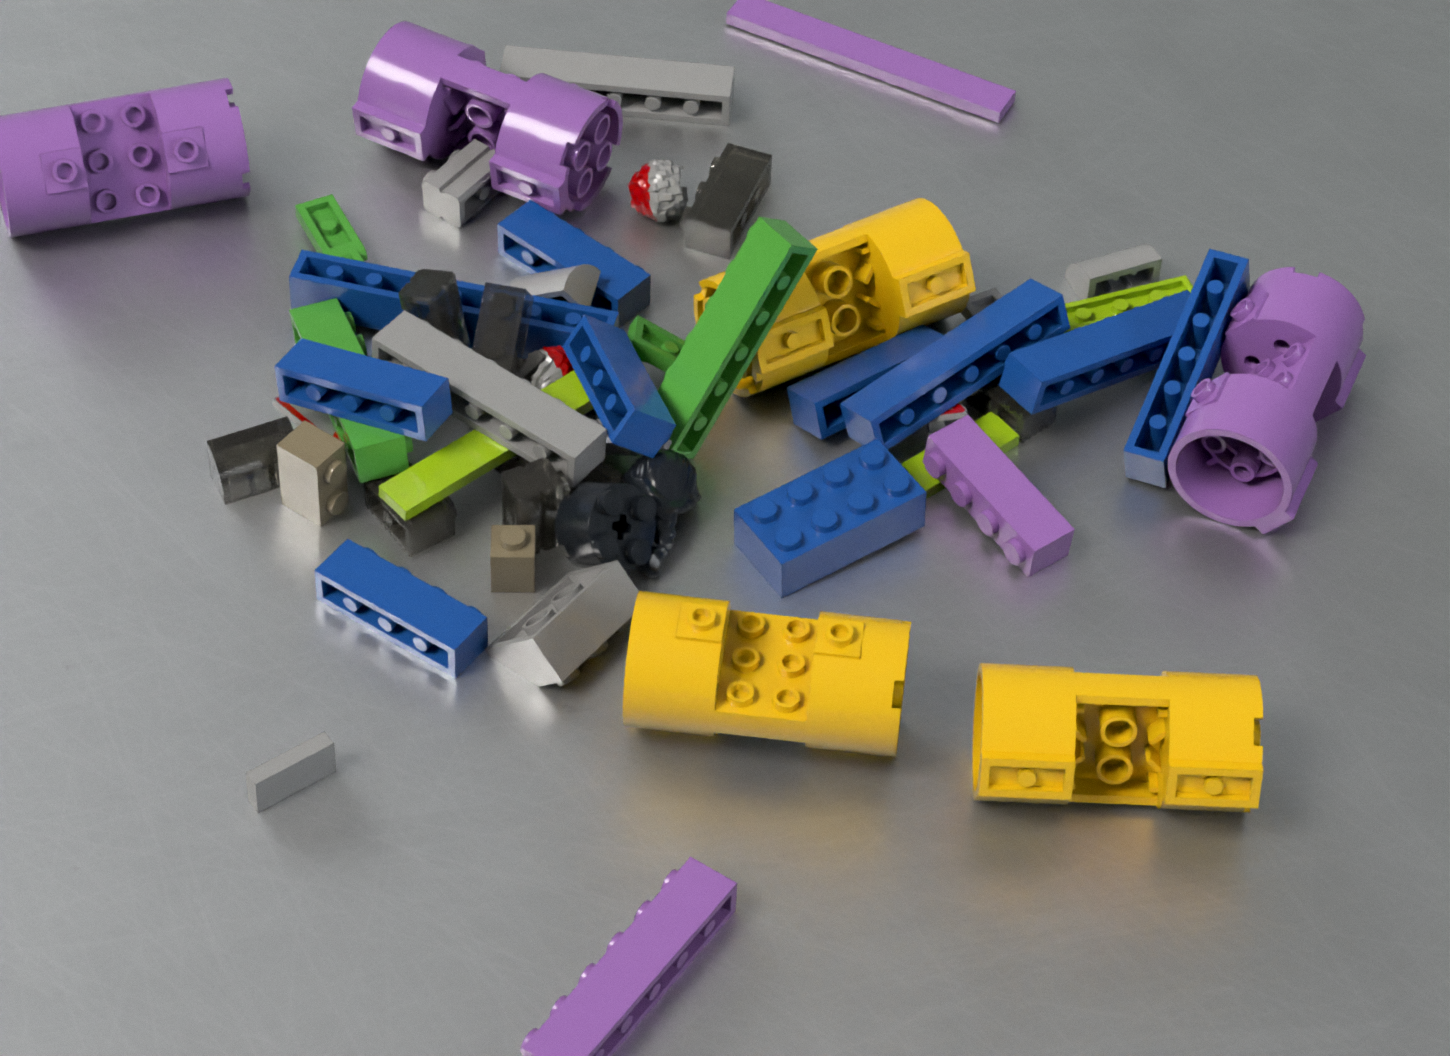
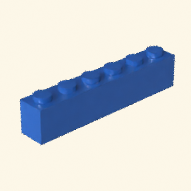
[1123,249,1250,488]
[840,278,1070,450]
[999,290,1190,415]

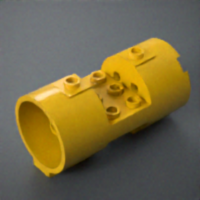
[693,198,976,397]
[622,591,911,757]
[972,663,1263,813]

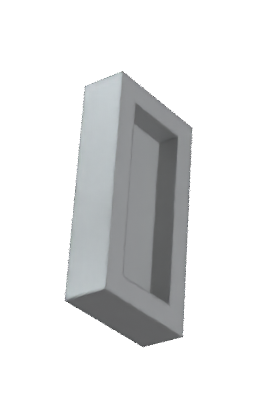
[245,732,336,813]

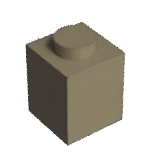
[490,525,536,593]

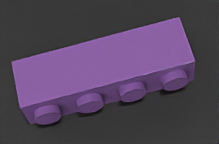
[923,415,1075,577]

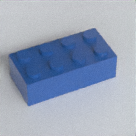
[734,439,926,598]

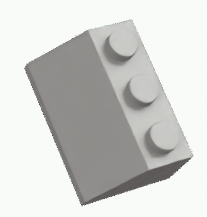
[485,560,639,687]

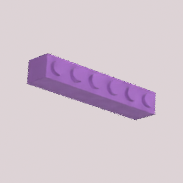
[520,857,737,1056]

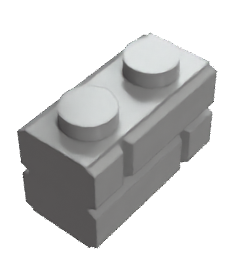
[422,139,500,228]

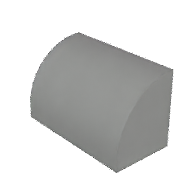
[1064,244,1162,300]
[506,264,601,306]

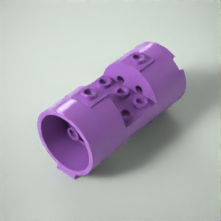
[352,21,623,215]
[0,78,251,238]
[1168,267,1366,534]

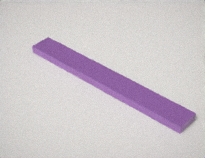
[726,0,1016,123]

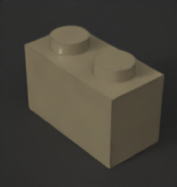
[276,420,349,527]

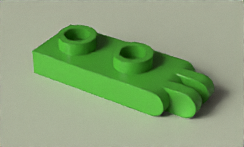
[295,194,368,262]

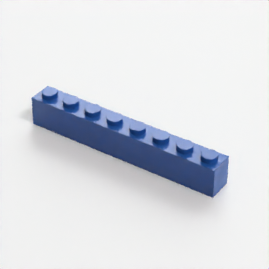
[289,250,619,359]

